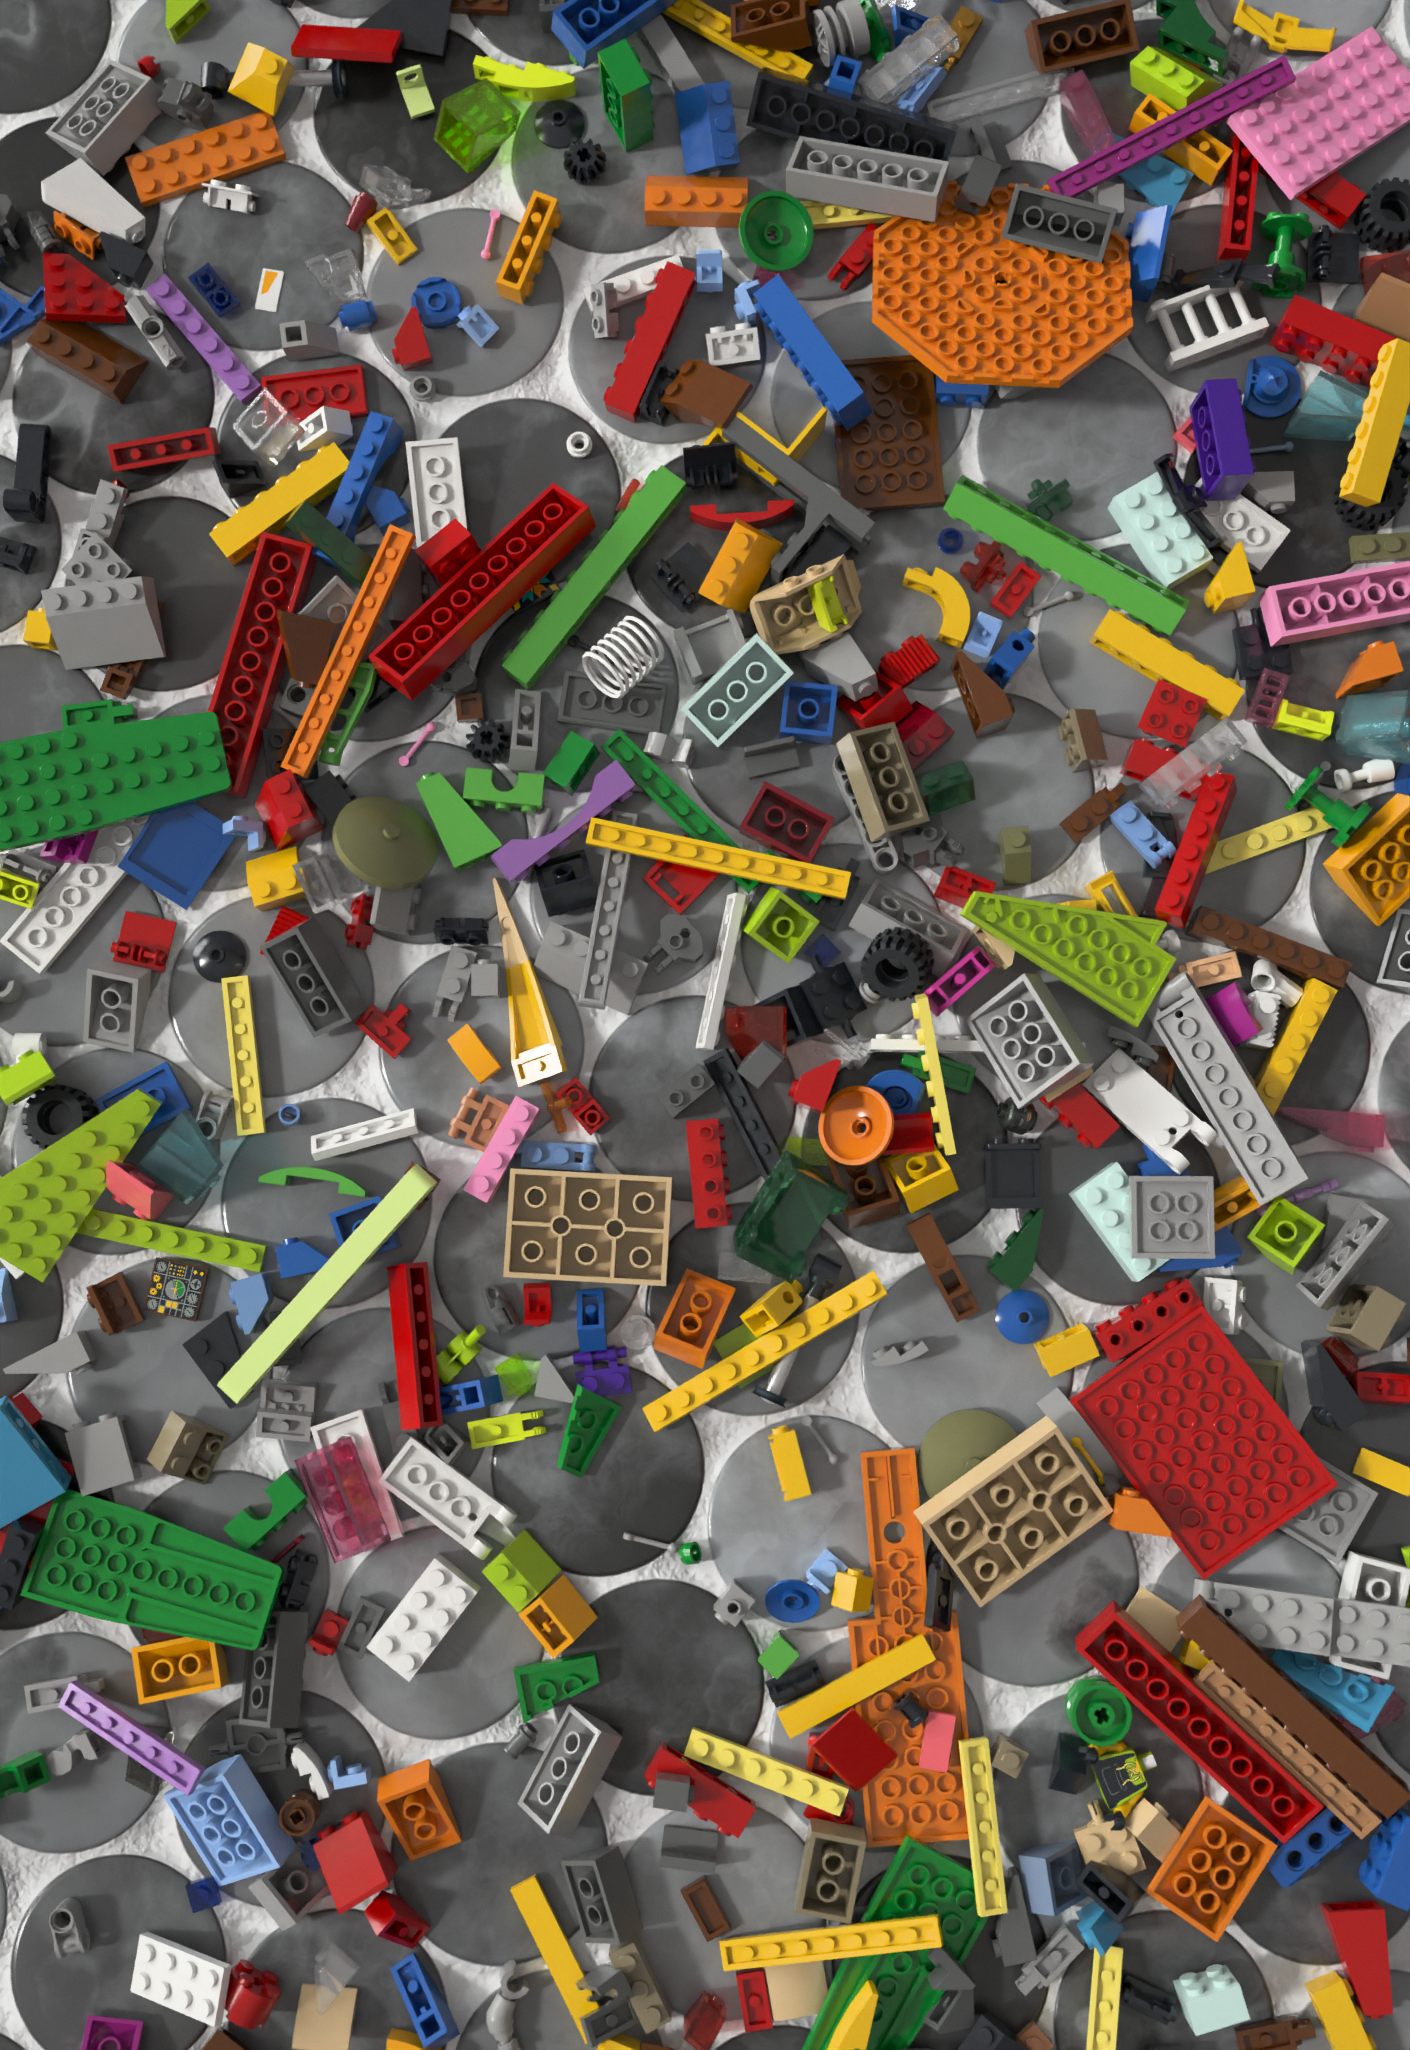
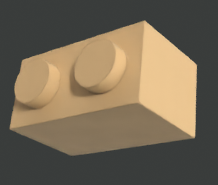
[1125,1798,1184,1863]

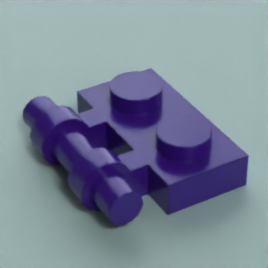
[573,1345,632,1396]

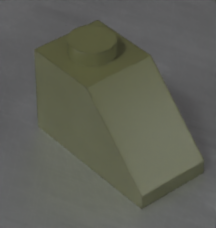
[998,826,1032,886]

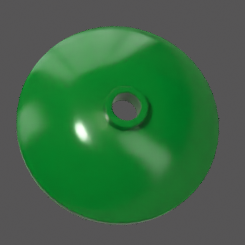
[739,191,814,272]

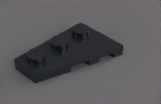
[182,1311,254,1409]

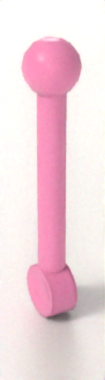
[481,209,500,260]
[399,722,437,767]

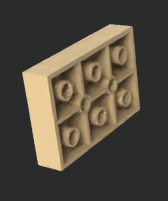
[503,1168,673,1286]
[913,1416,1114,1608]

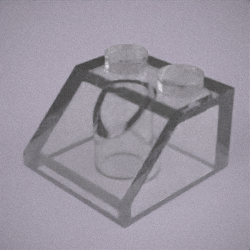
[232,387,307,467]

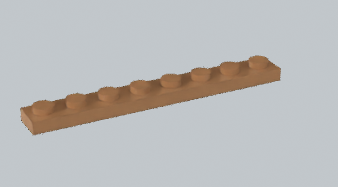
[1193,1659,1382,1840]

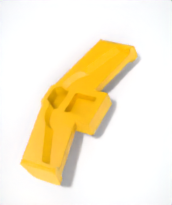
[1232,0,1337,53]

